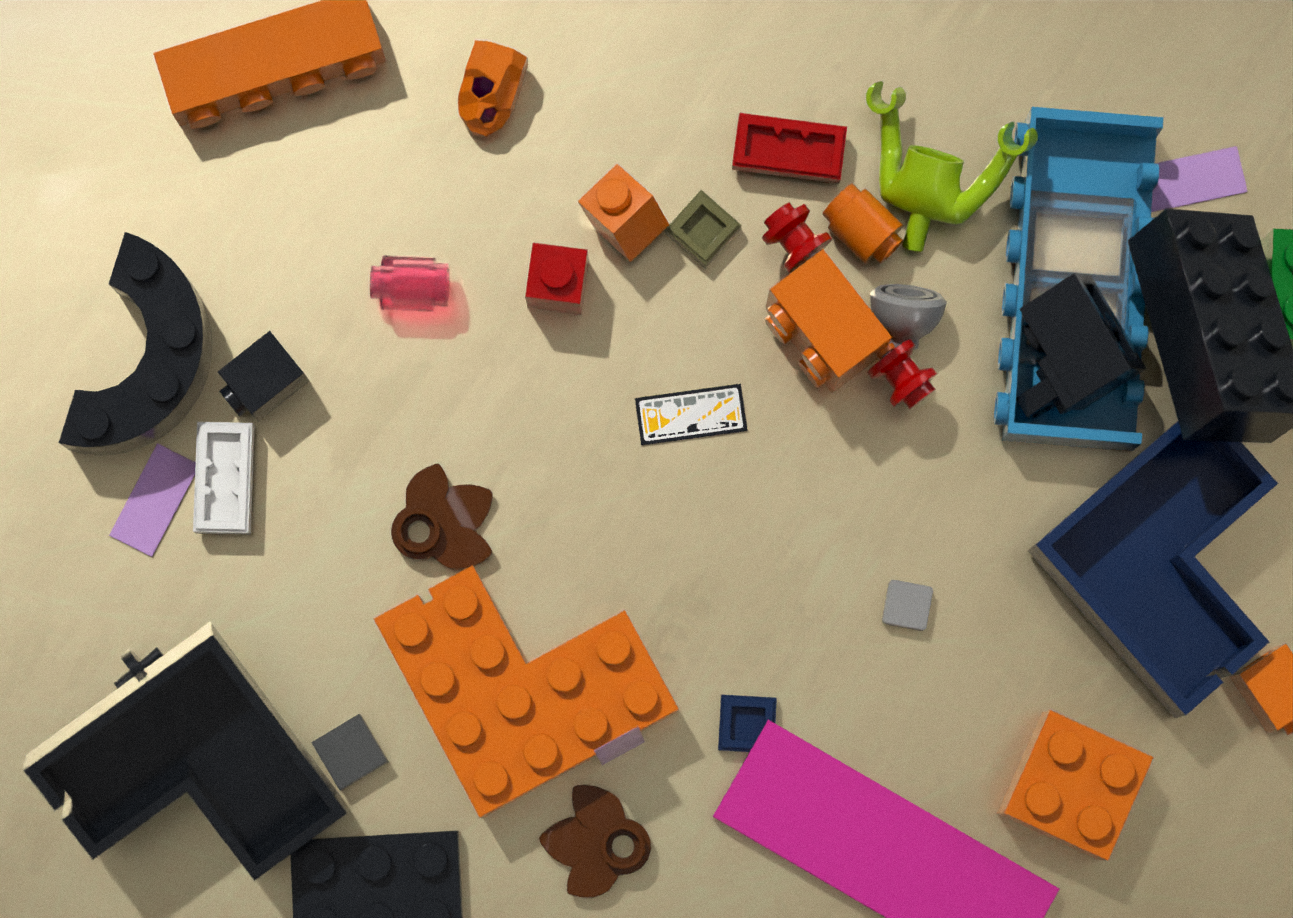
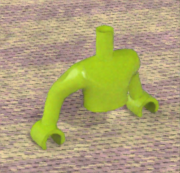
[866,81,1038,252]

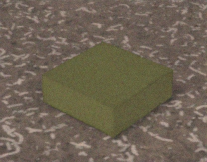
[665,190,742,269]

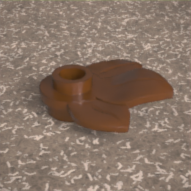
[391,463,493,569]
[539,785,651,898]

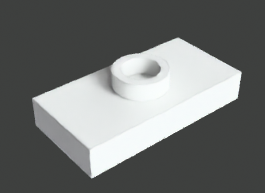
[193,422,255,535]

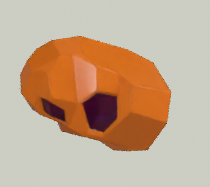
[458,40,528,138]

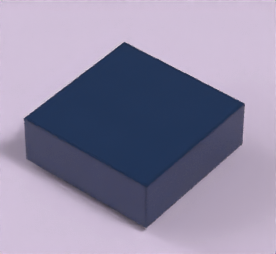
[718,694,777,752]

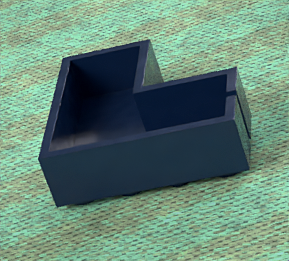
[1027,421,1278,718]

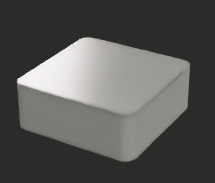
[882,580,933,631]

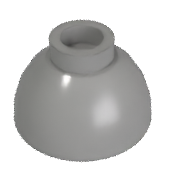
[870,284,947,349]

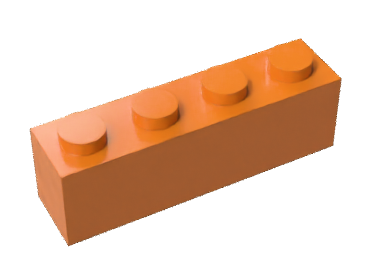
[153,0,386,129]

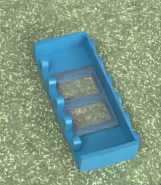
[994,107,1164,451]

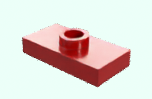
[732,113,847,184]

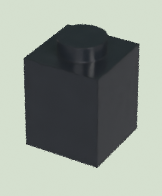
[218,331,309,422]

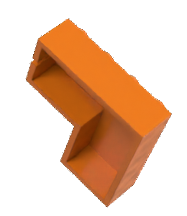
[374,565,679,818]

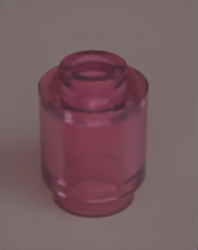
[370,255,450,312]

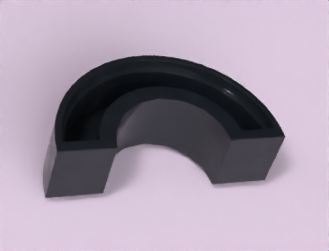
[59,232,212,455]

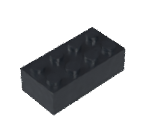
[1127,208,1293,443]

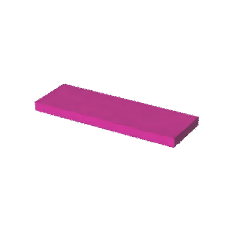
[712,720,1060,918]

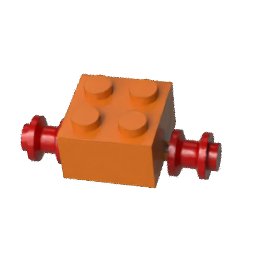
[762,202,938,410]

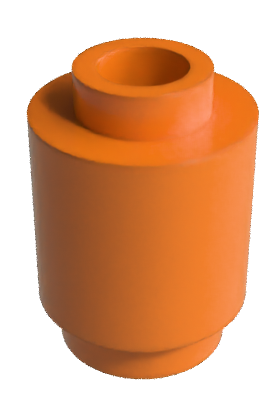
[822,183,904,264]

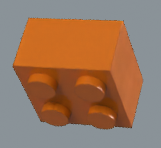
[997,710,1154,861]

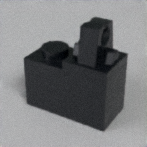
[1016,273,1147,418]

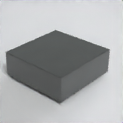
[311,714,389,791]

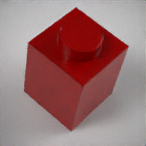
[525,243,589,315]

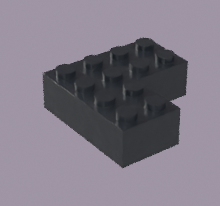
[23,622,347,881]

